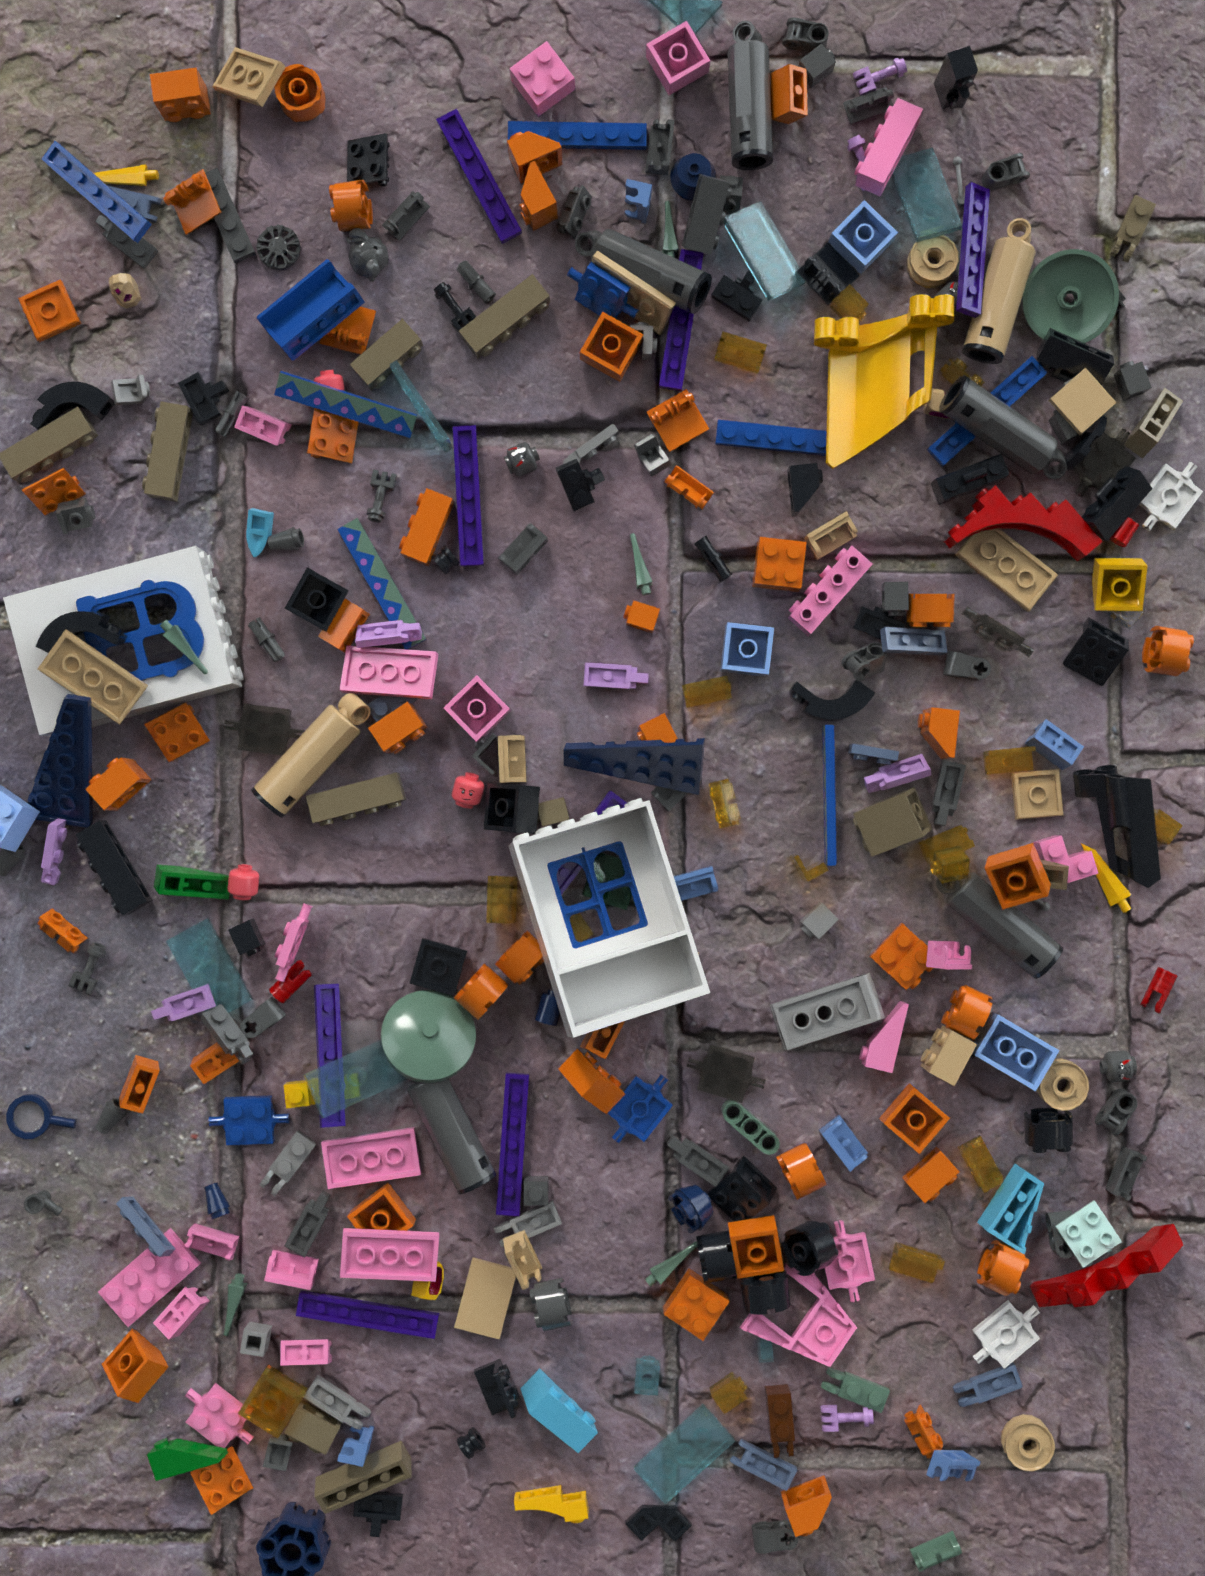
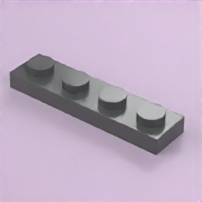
[205,168,256,264]

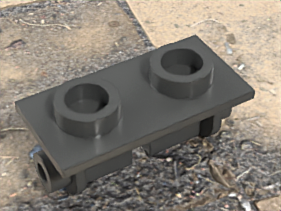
[843,87,894,124]
[556,185,592,239]
[382,191,430,241]

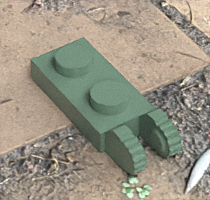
[821,1367,890,1413]

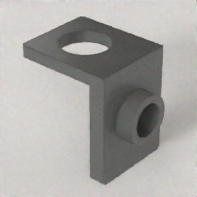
[472,733,497,776]

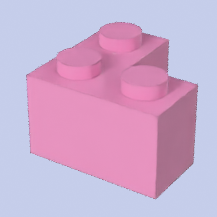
[1033,835,1099,883]

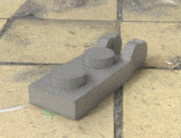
[562,424,618,465]
[259,1130,316,1196]
[493,1200,562,1247]
[304,1375,371,1430]

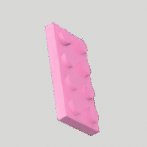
[340,646,439,699]
[321,1127,422,1189]
[98,1228,201,1327]
[340,1228,439,1282]

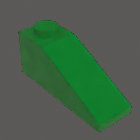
[153,864,230,899]
[147,1438,228,1481]

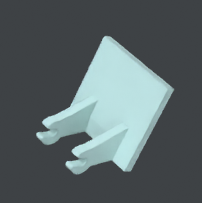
[1055,1200,1122,1268]

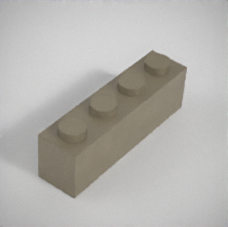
[459,274,550,359]
[142,401,193,502]
[0,407,99,483]
[306,772,406,827]
[314,1441,412,1514]

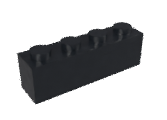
[75,820,153,916]

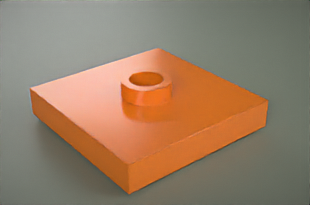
[18,279,82,343]

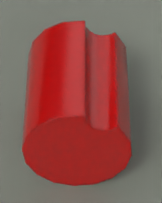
[1109,517,1139,547]

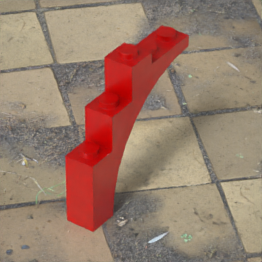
[944,485,1103,561]
[1030,1224,1183,1308]

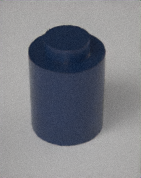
[535,989,560,1026]

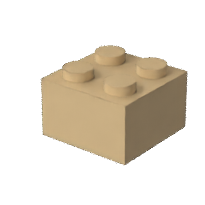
[920,1025,977,1086]

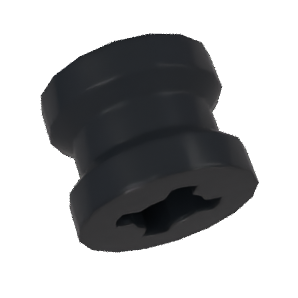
[431,545,460,575]
[457,1427,486,1459]

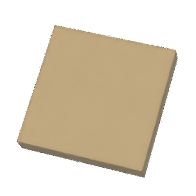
[1048,368,1117,435]
[1011,769,1063,820]

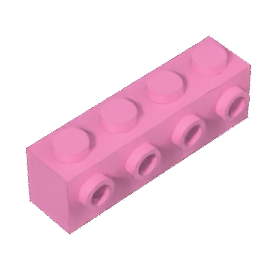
[854,98,923,197]
[788,546,873,636]

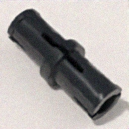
[694,536,732,583]

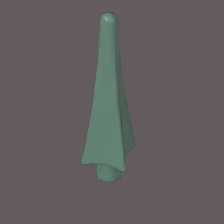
[662,201,679,258]
[630,533,653,596]
[160,620,208,674]
[645,1241,698,1287]
[223,1273,248,1336]

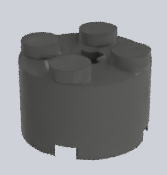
[530,1277,573,1332]

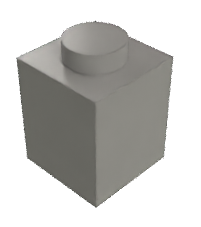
[800,902,839,939]
[240,1321,272,1357]

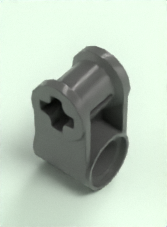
[782,17,829,52]
[982,153,1030,191]
[841,642,887,681]
[943,651,991,680]
[240,997,286,1038]
[1095,1089,1137,1136]
[1045,1210,1074,1259]
[752,1520,798,1554]

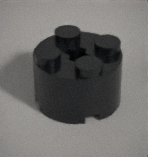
[1024,1107,1073,1153]
[781,1220,838,1276]
[696,1230,737,1283]
[740,1269,791,1315]

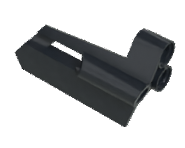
[1073,765,1161,888]

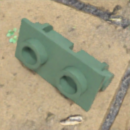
[910,1531,962,1572]

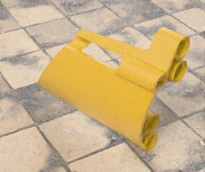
[814,294,955,469]

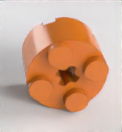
[274,64,326,122]
[329,180,373,232]
[906,594,955,627]
[1142,626,1194,676]
[495,930,544,985]
[454,963,508,1020]
[941,985,992,1040]
[776,1143,827,1200]
[977,1240,1029,1296]

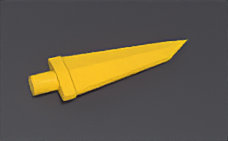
[94,165,159,186]
[1081,843,1131,913]

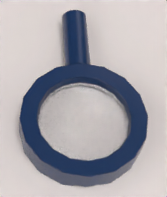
[6,1094,77,1139]

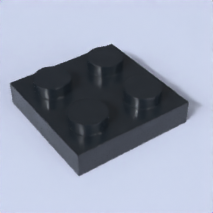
[409,938,468,996]

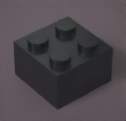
[483,783,540,834]

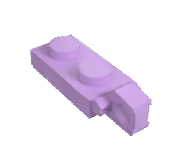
[355,620,422,648]
[583,662,649,689]
[864,754,931,793]
[41,818,67,885]
[151,984,216,1022]

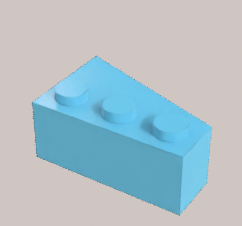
[977,1164,1044,1254]
[520,1368,598,1453]

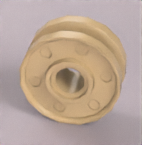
[907,233,959,288]
[1036,1058,1089,1111]
[1001,1414,1055,1471]

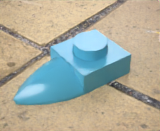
[246,508,274,557]

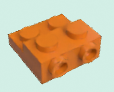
[869,923,933,990]

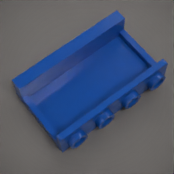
[257,259,365,361]

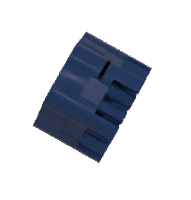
[256,1502,331,1576]

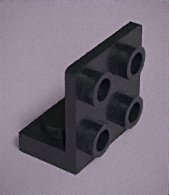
[1063,617,1129,686]
[707,1156,777,1222]
[474,1359,520,1419]

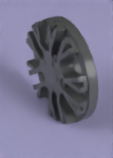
[256,225,301,270]

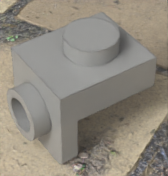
[630,322,657,360]
[111,375,150,405]

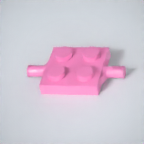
[275,903,313,982]
[824,1220,875,1302]
[185,1383,254,1448]

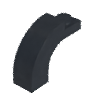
[30,382,115,430]
[35,611,127,653]
[789,680,875,721]

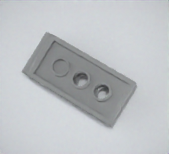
[769,973,885,1050]

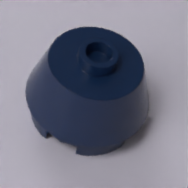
[670,153,716,201]
[668,1185,714,1233]

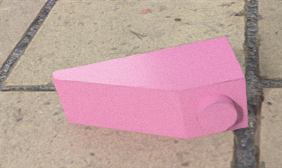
[859,1001,909,1073]

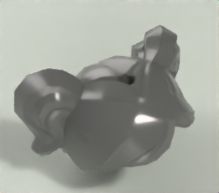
[346,228,389,282]

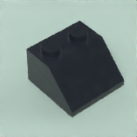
[284,567,349,632]

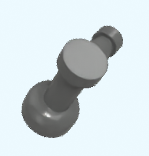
[24,1190,63,1216]

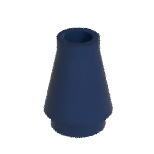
[204,1182,230,1220]

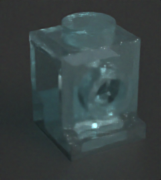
[634,1356,660,1396]

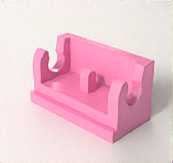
[234,406,292,446]
[926,941,972,970]
[184,1224,240,1261]
[264,1250,319,1290]
[153,1287,210,1340]
[280,1339,332,1366]

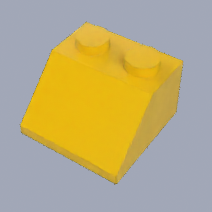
[1092,558,1148,611]

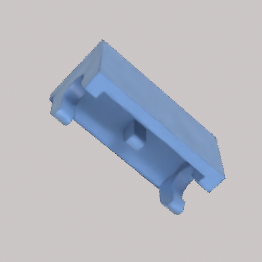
[625,179,652,224]
[1025,719,1084,770]
[674,866,718,901]
[819,1115,868,1172]
[337,1426,374,1467]
[926,1450,980,1481]

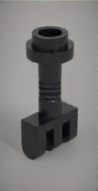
[434,282,476,333]

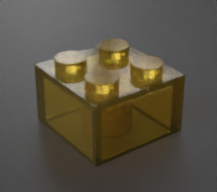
[238,1364,308,1439]

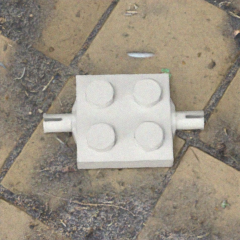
[1139,462,1203,531]
[972,1300,1040,1369]

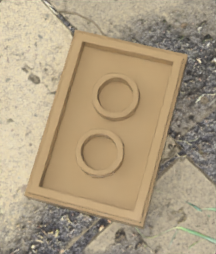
[212,47,285,107]
[454,1257,516,1339]

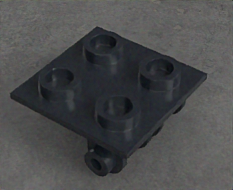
[347,133,390,187]
[796,242,859,305]

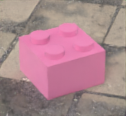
[646,21,710,95]
[509,41,575,117]
[444,675,511,743]

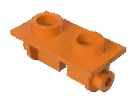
[664,465,714,510]
[37,908,88,954]
[904,1405,943,1458]

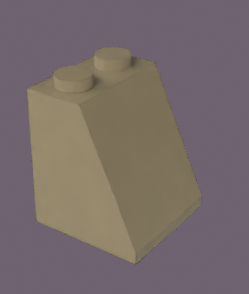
[853,787,933,857]

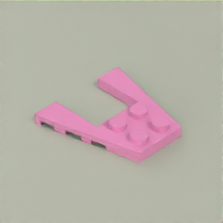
[740,1262,857,1367]

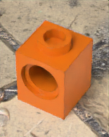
[623,600,660,633]

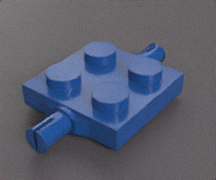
[567,262,639,319]
[608,1074,673,1143]
[209,1095,290,1145]

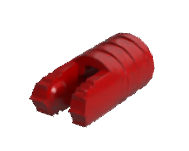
[269,960,312,1004]
[1140,967,1178,1014]

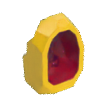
[411,1261,444,1300]

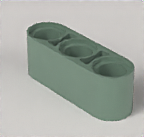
[721,1099,780,1155]

